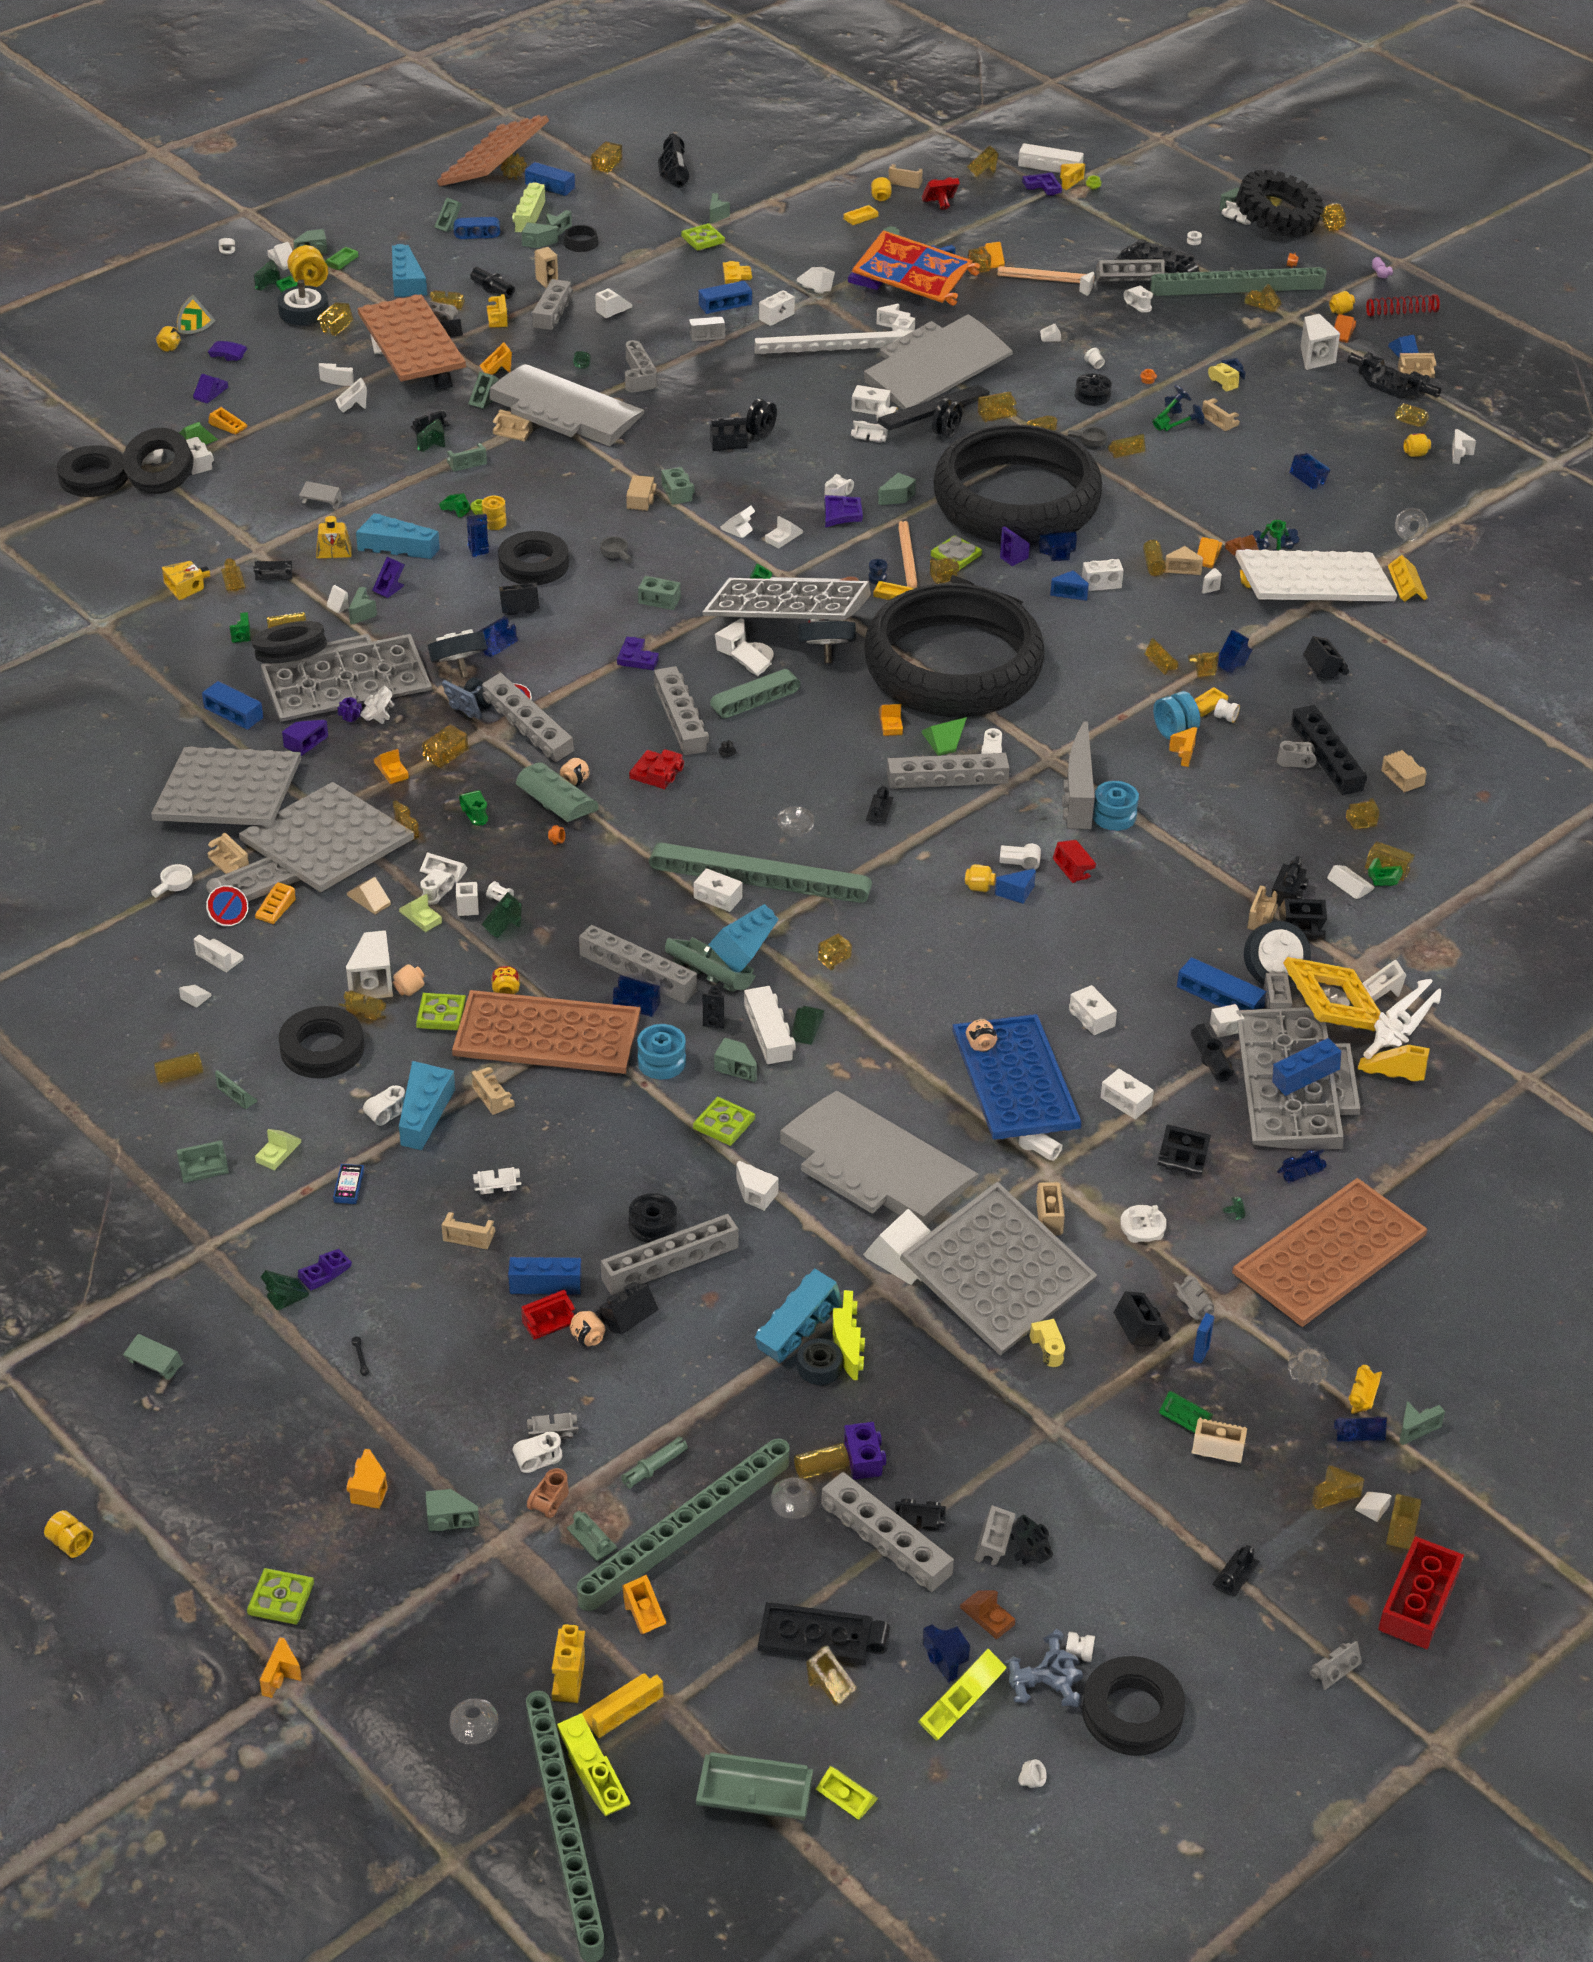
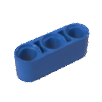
[454,217,500,239]

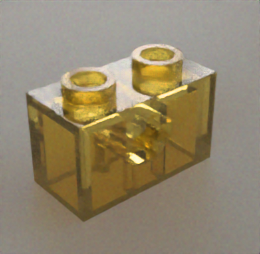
[590,141,622,173]
[422,724,468,768]

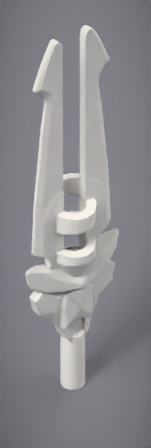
[1364,979,1441,1059]

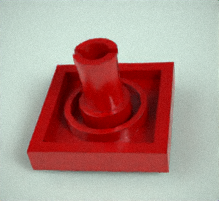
[922,177,960,210]

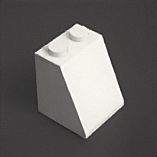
[1301,314,1340,370]
[346,930,393,1001]
[863,1209,931,1285]

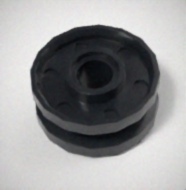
[1075,373,1112,406]
[745,398,777,438]
[932,398,963,438]
[628,1193,677,1243]

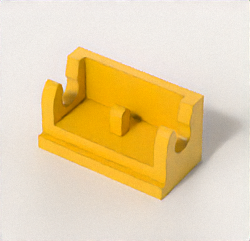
[487,294,508,328]

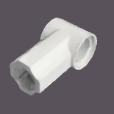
[1000,843,1041,870]
[1019,1133,1062,1161]

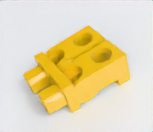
[551,1625,585,1703]

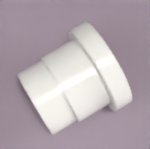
[1084,348,1105,369]

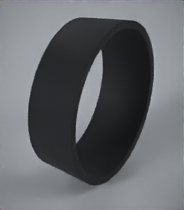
[563,225,599,252]

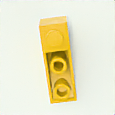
[1358,1045,1430,1081]

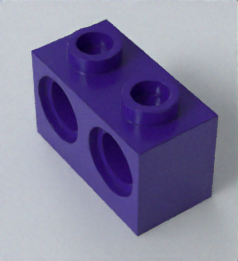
[844,1422,886,1480]

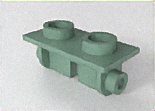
[567,1511,617,1561]

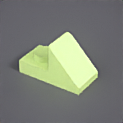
[399,894,442,932]
[255,1129,301,1171]

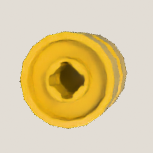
[482,496,506,530]
[44,1510,94,1558]

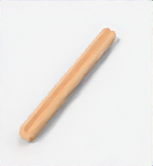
[997,266,1095,284]
[898,521,917,589]

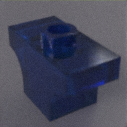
[1039,532,1077,561]
[1214,630,1253,673]
[922,1624,970,1682]

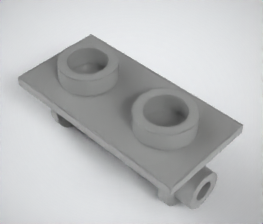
[1173,1275,1214,1320]
[527,1412,578,1440]
[1310,1641,1362,1690]

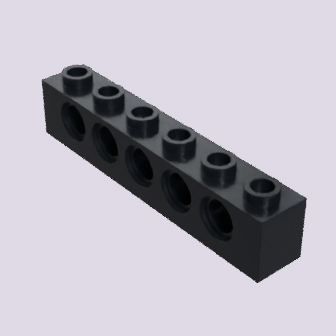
[1291,705,1367,795]

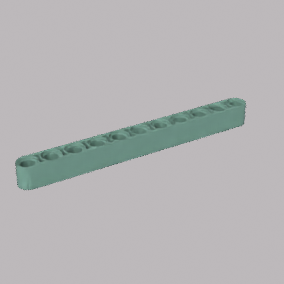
[1150,267,1327,296]
[649,843,872,903]
[577,1439,790,1611]
[526,1691,604,1962]

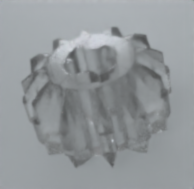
[1287,1345,1329,1387]

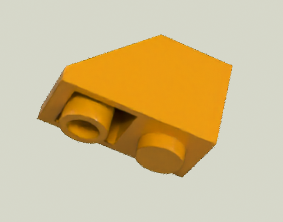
[347,1449,388,1509]

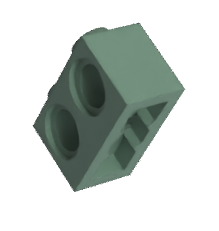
[661,467,695,505]
[638,576,681,610]

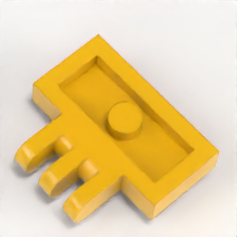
[723,261,752,284]

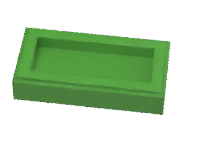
[325,247,359,270]

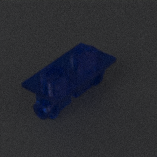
[1277,1149,1327,1182]
[1334,1416,1387,1441]

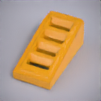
[208,407,248,435]
[255,882,296,924]

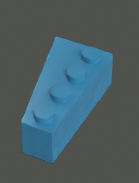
[392,244,427,297]
[356,513,440,559]
[708,904,779,972]
[399,1061,455,1150]
[755,1268,843,1363]

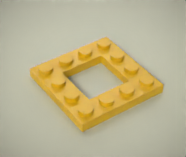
[1283,957,1381,1031]

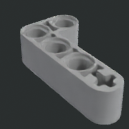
[625,340,657,392]

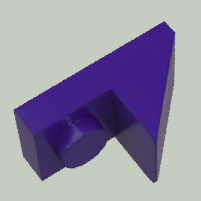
[848,272,883,290]
[193,374,228,404]
[372,557,405,598]

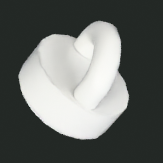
[219,238,235,255]
[1018,1759,1047,1788]

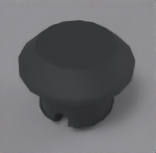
[718,740,736,757]

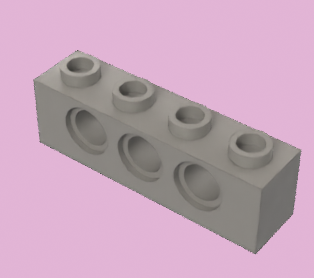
[1096,259,1165,281]
[532,279,573,330]

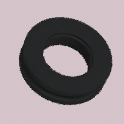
[122,428,194,494]
[57,445,128,497]
[498,531,569,585]
[252,621,327,664]
[279,1006,364,1078]
[1082,1656,1185,1756]

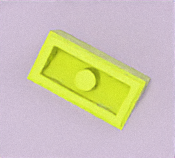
[816,1766,878,1820]

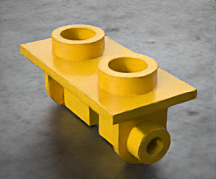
[1349,1365,1382,1414]

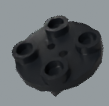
[1011,1515,1053,1565]

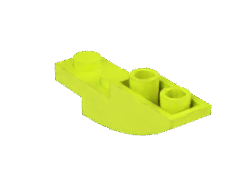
[833,1290,865,1380]
[918,1649,1007,1741]
[557,1713,630,1816]

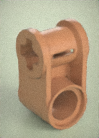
[527,1468,569,1519]

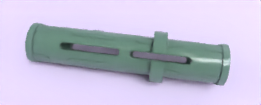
[621,1436,688,1489]

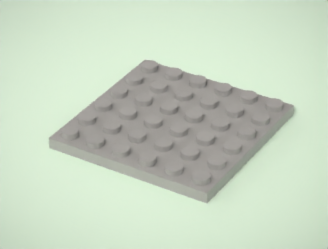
[151,746,301,826]
[239,782,414,892]
[900,1182,1097,1356]

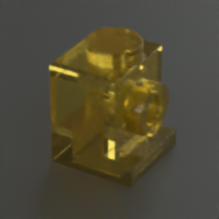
[968,247,991,273]
[930,558,959,584]
[1346,798,1380,829]
[818,933,852,970]

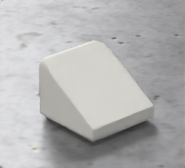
[1080,272,1094,296]
[1040,324,1062,342]
[1202,568,1222,594]
[327,585,349,613]
[179,985,211,1008]
[1355,1492,1391,1522]

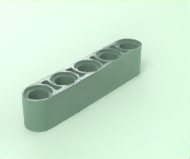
[710,669,801,719]

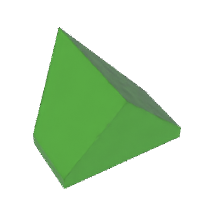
[179,422,218,445]
[922,717,967,756]

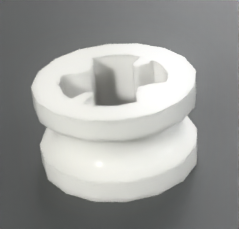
[1187,231,1202,245]

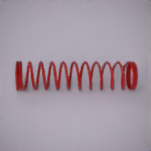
[1366,294,1440,317]

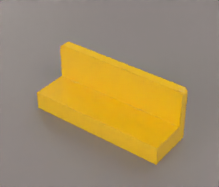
[1388,555,1428,602]
[582,1673,663,1738]

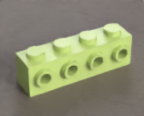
[512,183,545,232]

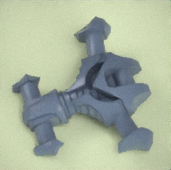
[1004,1629,1083,1708]

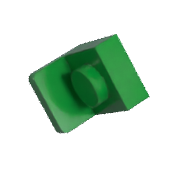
[439,493,471,518]
[230,612,251,643]

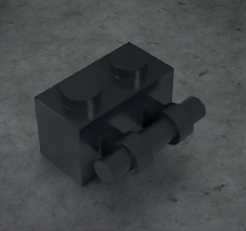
[710,416,747,451]
[499,582,540,615]
[1303,636,1349,678]
[1271,856,1309,907]
[1279,899,1327,941]
[1157,1124,1211,1176]
[595,1282,659,1334]
[1113,1291,1171,1346]

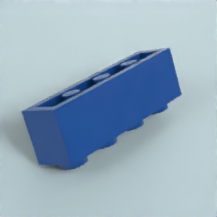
[1177,957,1267,1010]

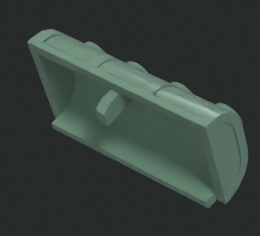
[516,762,599,822]
[665,937,756,992]
[696,1752,813,1821]

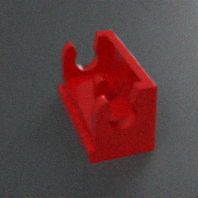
[1053,840,1096,883]
[521,1290,575,1340]

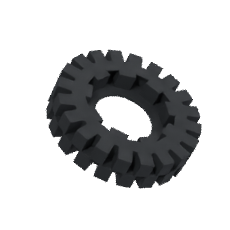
[1236,170,1324,237]

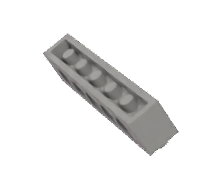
[654,666,709,755]
[482,672,574,763]
[887,753,1009,789]
[579,925,697,1004]
[601,1214,739,1295]
[821,1472,954,1592]

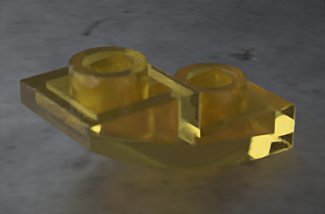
[393,800,419,841]

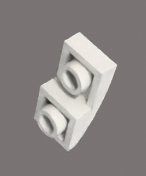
[319,363,354,386]
[730,641,771,676]

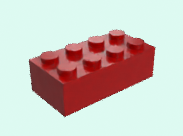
[1378,1536,1464,1650]

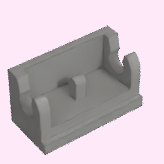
[689,317,725,342]
[299,481,343,510]
[974,1505,1016,1565]

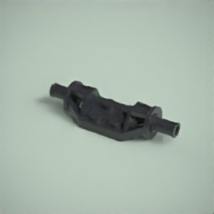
[658,133,689,188]
[1347,352,1442,398]

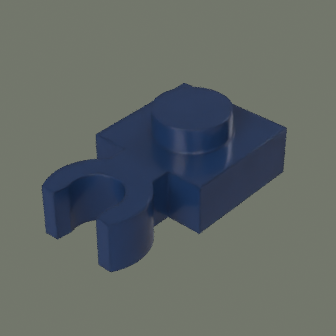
[1221,358,1246,380]

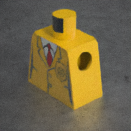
[316,516,352,558]
[162,561,210,600]

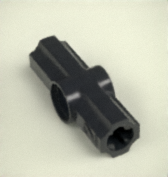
[470,267,515,299]
[1191,1023,1234,1082]

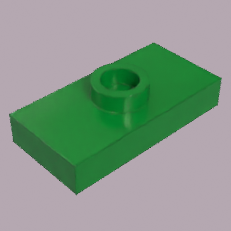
[1158,1391,1214,1433]

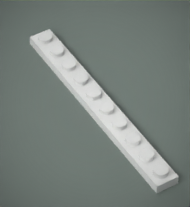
[754,330,914,354]

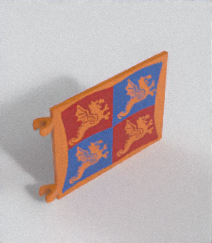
[852,230,980,306]

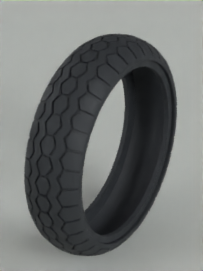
[934,424,1102,545]
[864,583,1045,717]

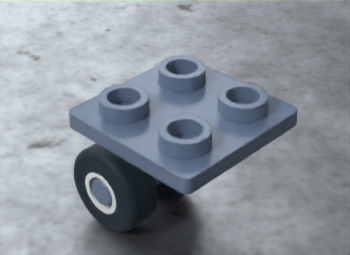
[442,677,492,720]

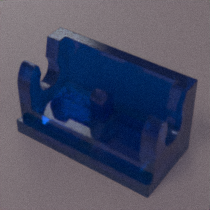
[1289,453,1331,489]
[466,514,489,557]
[478,616,518,657]
[612,975,661,1017]

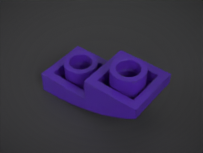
[208,341,247,361]
[297,1249,352,1291]

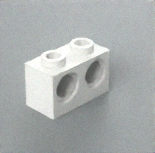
[1082,559,1124,591]

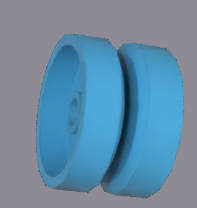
[1153,691,1200,740]
[1093,781,1139,831]
[637,1024,686,1080]

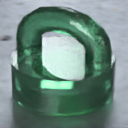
[573,351,591,369]
[1222,1196,1245,1220]

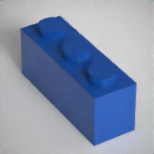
[525,162,575,196]
[699,280,752,314]
[202,681,263,730]
[1272,1038,1341,1096]
[508,1257,582,1294]

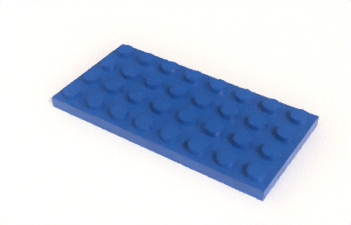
[952,1014,1081,1140]

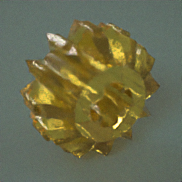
[500,153,527,180]
[1321,203,1347,231]

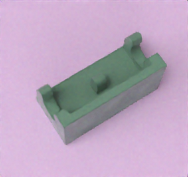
[447,443,487,472]
[177,1140,229,1183]
[123,1334,183,1380]

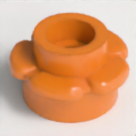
[1286,253,1299,268]
[1140,369,1157,384]
[548,825,566,845]

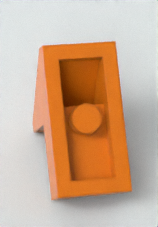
[1334,314,1356,343]

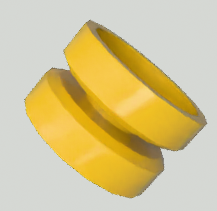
[287,245,328,287]

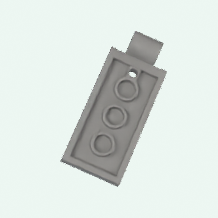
[206,857,301,901]

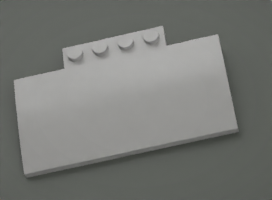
[864,314,1013,409]
[490,364,645,447]
[703,577,871,620]
[261,634,432,722]
[1236,1007,1360,1150]
[780,1091,979,1226]

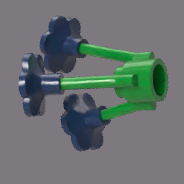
[1152,385,1205,431]
[1250,520,1300,551]

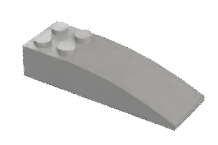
[1062,722,1095,829]

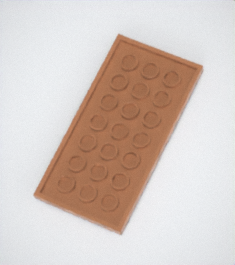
[437,115,549,187]
[358,294,466,382]
[452,990,641,1074]
[1232,1178,1427,1327]

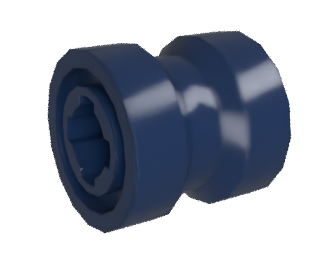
[868,559,887,584]

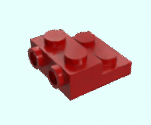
[629,749,684,789]

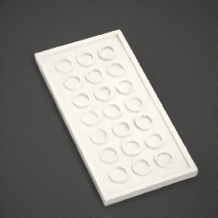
[1235,549,1397,601]

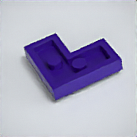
[1022,173,1062,196]
[617,636,659,670]

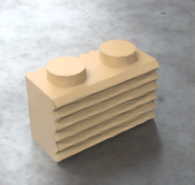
[534,247,558,288]
[627,475,657,511]
[1382,750,1427,793]
[1036,1182,1065,1235]
[1192,1418,1247,1463]

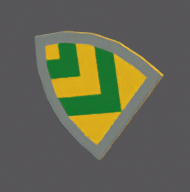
[177,295,216,334]

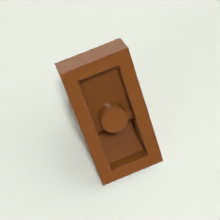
[1225,534,1259,556]
[960,1590,1015,1640]

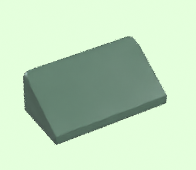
[215,1070,257,1109]

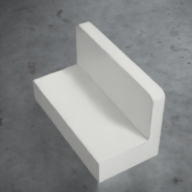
[194,935,244,973]

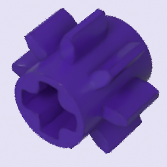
[337,697,362,722]

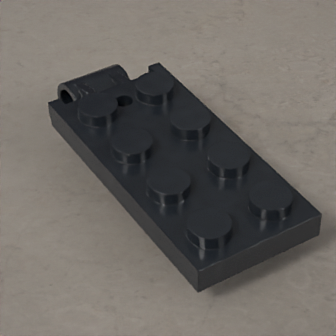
[1121,239,1199,273]
[758,1602,891,1666]

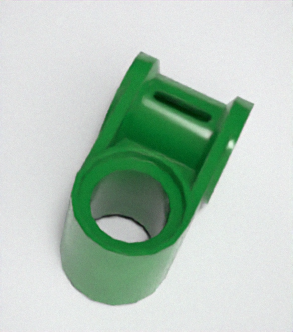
[459,790,488,826]

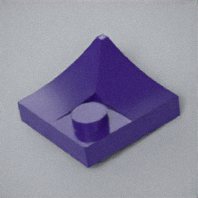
[824,495,863,527]

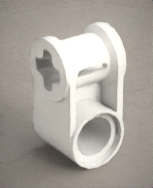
[1124,286,1153,313]
[824,474,854,497]
[981,728,1002,754]
[421,868,455,905]
[363,1085,405,1126]
[512,1432,562,1473]

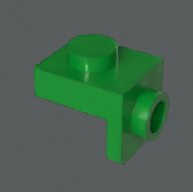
[276,275,298,292]
[1368,858,1403,886]

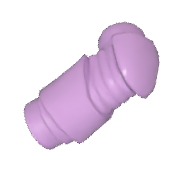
[1372,257,1393,278]

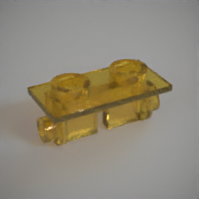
[430,290,465,310]
[1108,434,1146,458]
[221,558,245,591]
[1144,638,1179,675]
[339,990,386,1021]

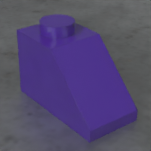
[1000,527,1030,566]
[282,720,328,756]

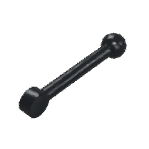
[352,1336,369,1376]

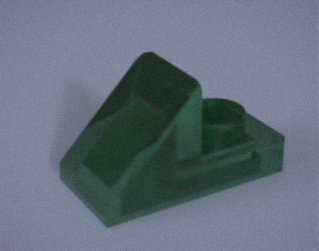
[254,260,281,291]
[417,419,445,452]
[481,892,522,938]
[791,1005,824,1045]
[260,1270,309,1310]

